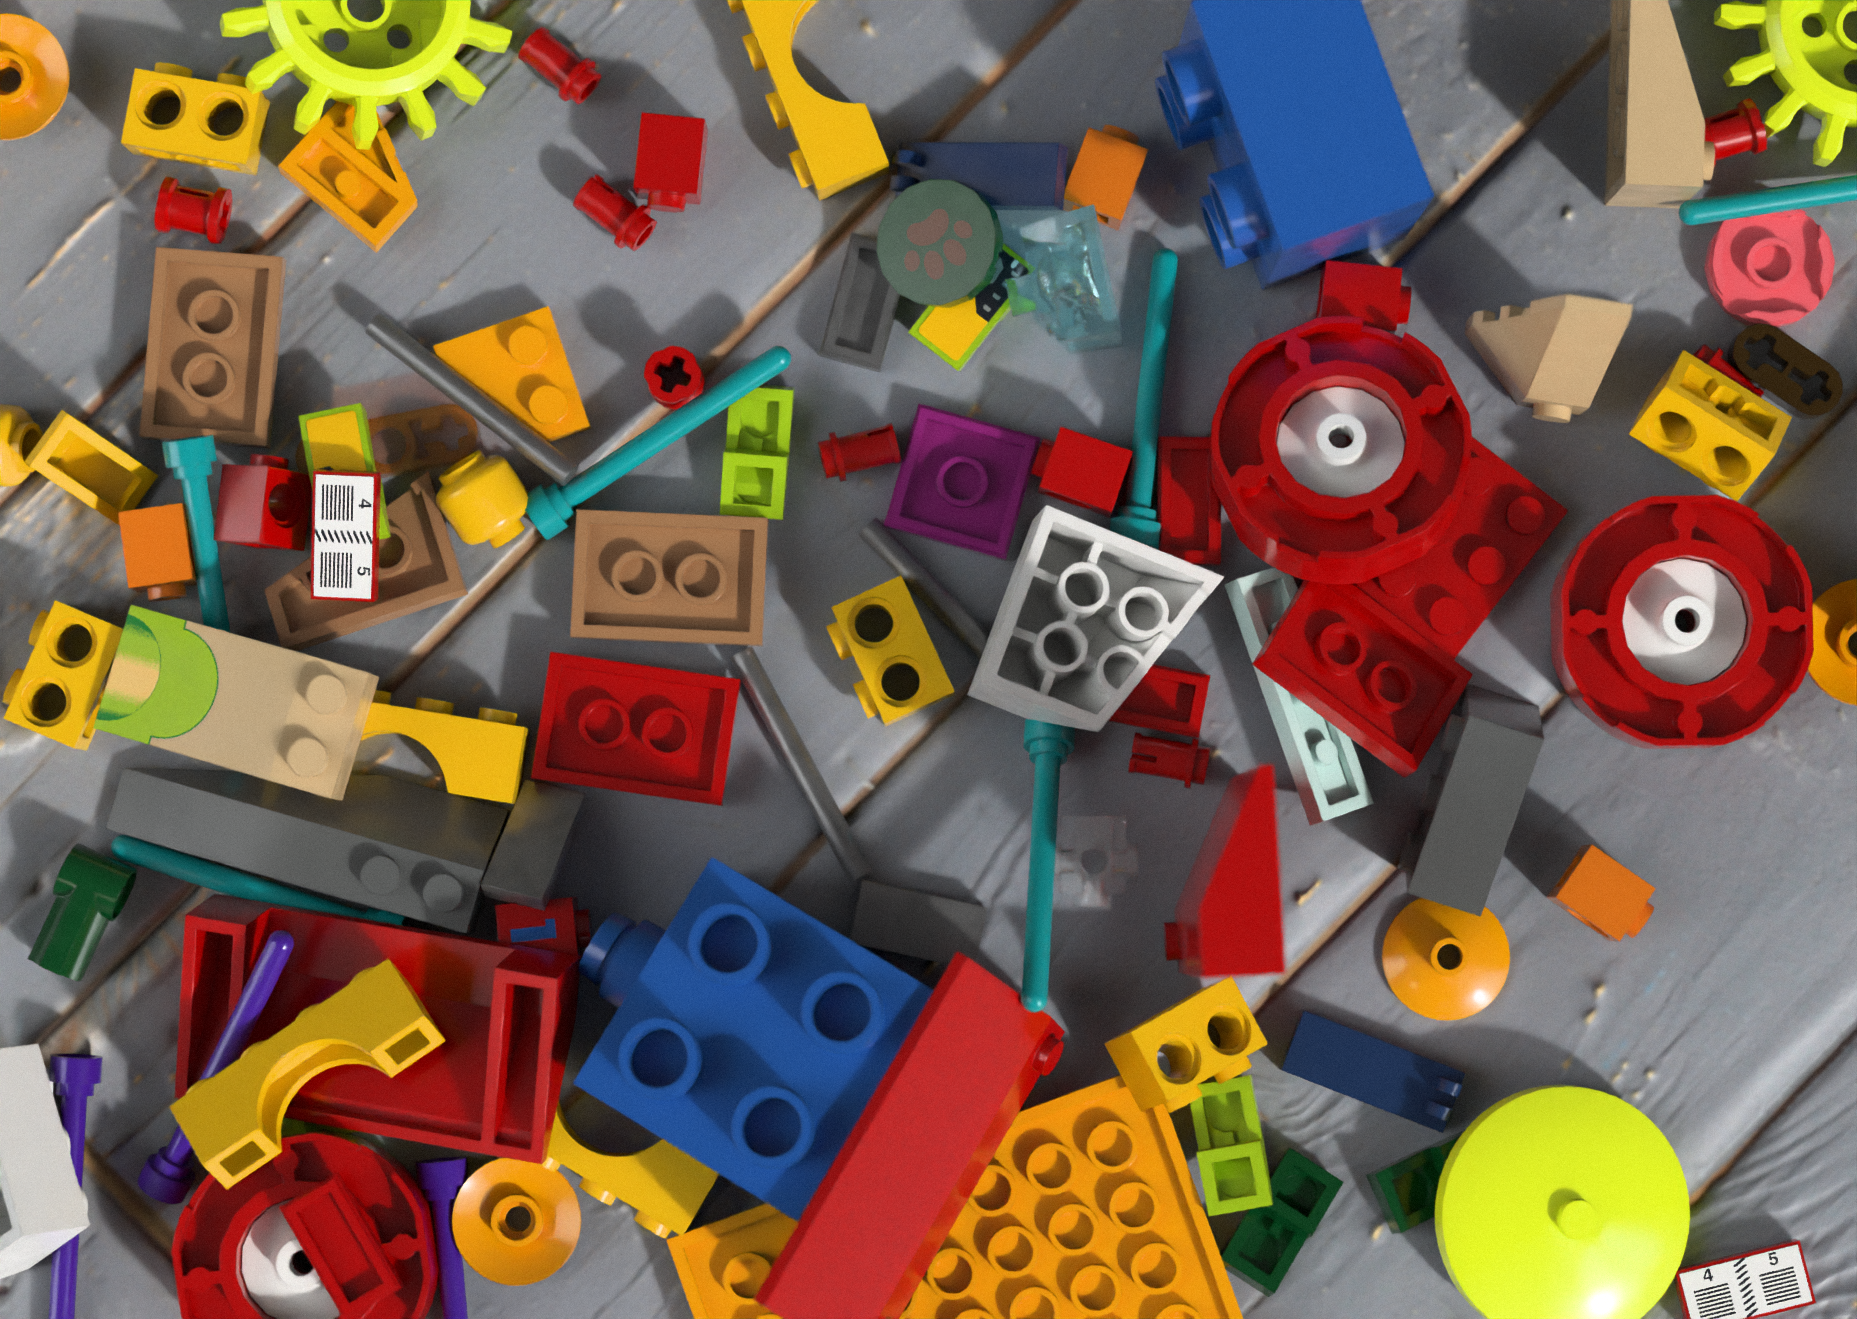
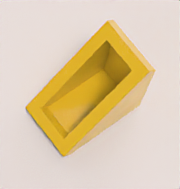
[24,410,158,526]

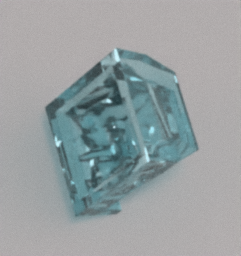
[1005,204,1123,354]

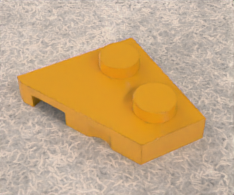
[278,101,418,253]
[433,306,591,443]

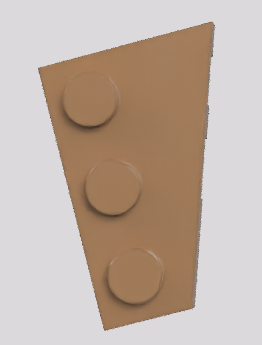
[264,472,468,651]

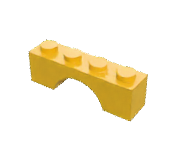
[726,0,889,201]
[360,690,531,804]
[169,958,446,1189]
[539,1098,720,1239]

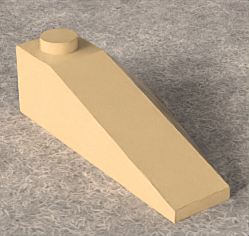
[1464,294,1633,423]

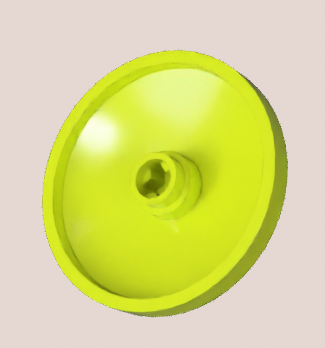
[1435,1084,1690,1319]

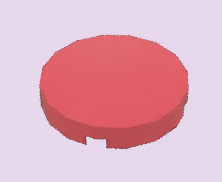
[1704,209,1835,328]

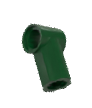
[28,843,138,981]

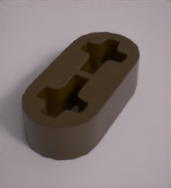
[1728,324,1843,419]

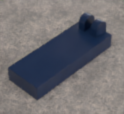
[890,142,1068,211]
[1279,1010,1466,1133]

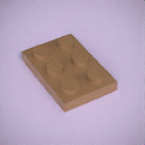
[139,247,286,449]
[570,509,769,647]

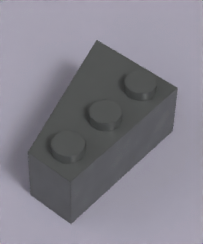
[1398,684,1544,917]

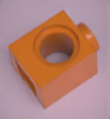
[1063,125,1148,231]
[118,503,197,602]
[1546,844,1656,942]

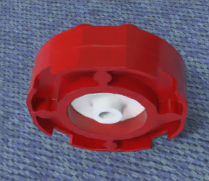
[1211,316,1472,584]
[1550,495,1814,749]
[171,1129,439,1319]

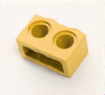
[121,62,270,176]
[1629,350,1792,502]
[826,575,955,727]
[3,600,123,751]
[1104,977,1268,1113]

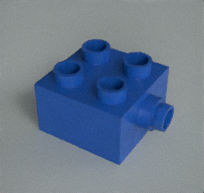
[1155,0,1434,291]
[573,856,934,1222]

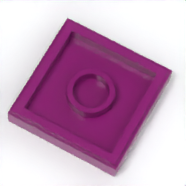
[884,403,1041,561]

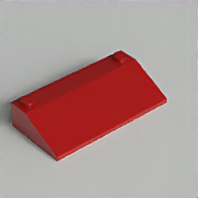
[1164,764,1286,978]
[174,894,581,1164]
[753,951,1065,1319]

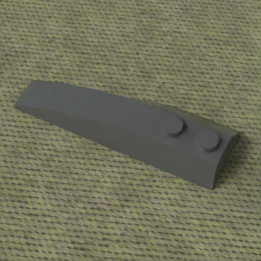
[106,768,510,933]

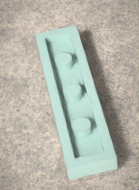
[1225,567,1374,826]

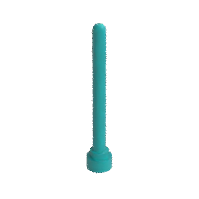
[1678,175,1857,225]
[1109,248,1178,550]
[525,346,791,540]
[162,435,231,633]
[1021,719,1075,1012]
[111,835,409,926]

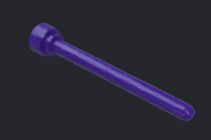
[137,930,294,1204]
[48,1053,103,1319]
[415,1156,469,1319]

